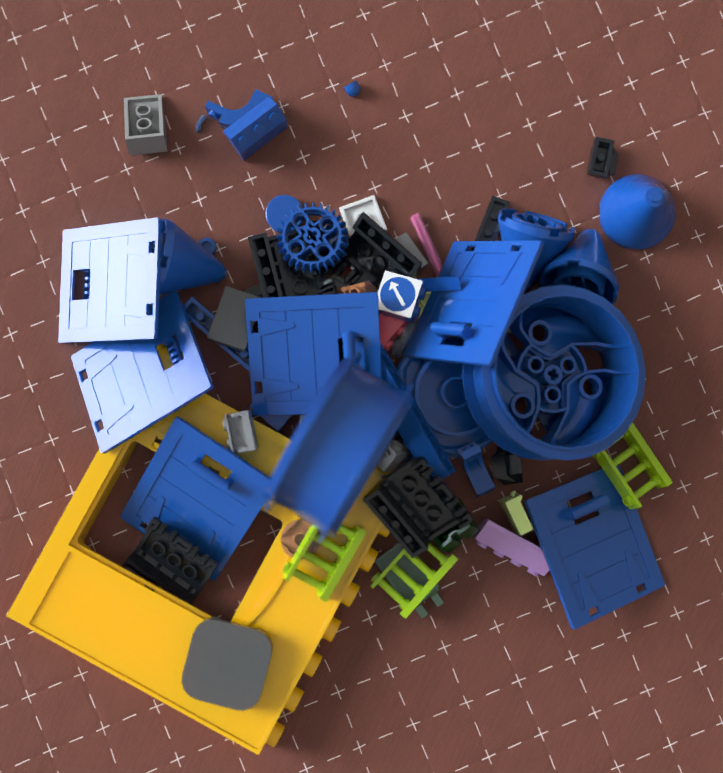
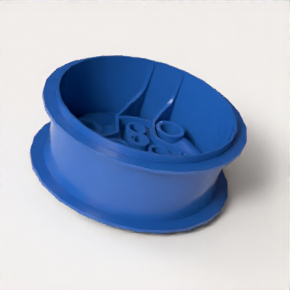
[462,285,646,461]
[263,352,415,544]

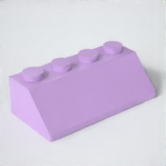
[473,517,549,577]

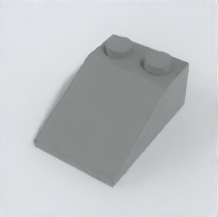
[124,94,168,155]

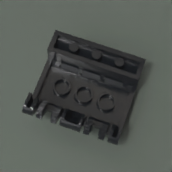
[329,212,422,292]
[248,221,338,298]
[363,457,474,559]
[122,516,219,604]

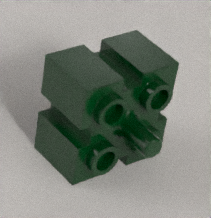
[434,497,481,553]

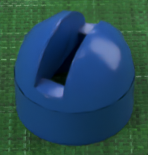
[344,81,360,97]

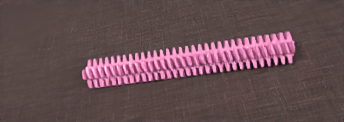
[410,213,443,277]

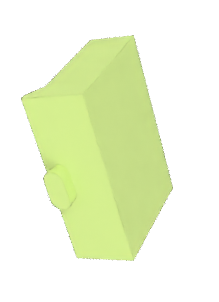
[499,491,533,535]

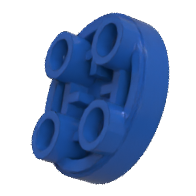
[266,195,303,233]

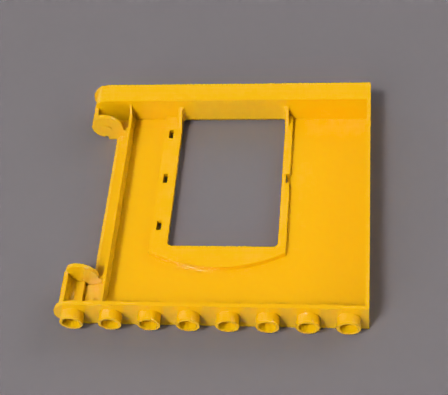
[7,343,393,755]

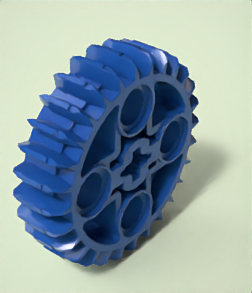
[277,202,349,275]

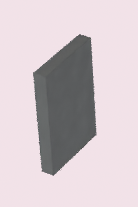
[207,286,260,352]

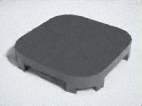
[182,617,273,710]

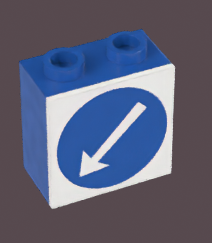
[378,271,426,323]

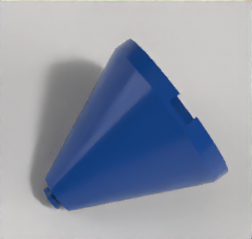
[599,174,676,250]
[498,209,576,290]
[152,218,227,295]
[539,229,619,305]

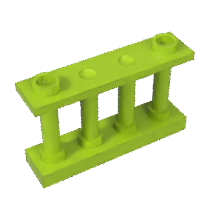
[592,422,673,510]
[282,524,367,602]
[370,542,458,619]

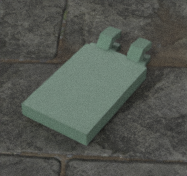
[375,543,444,618]

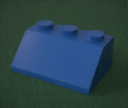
[223,97,288,161]

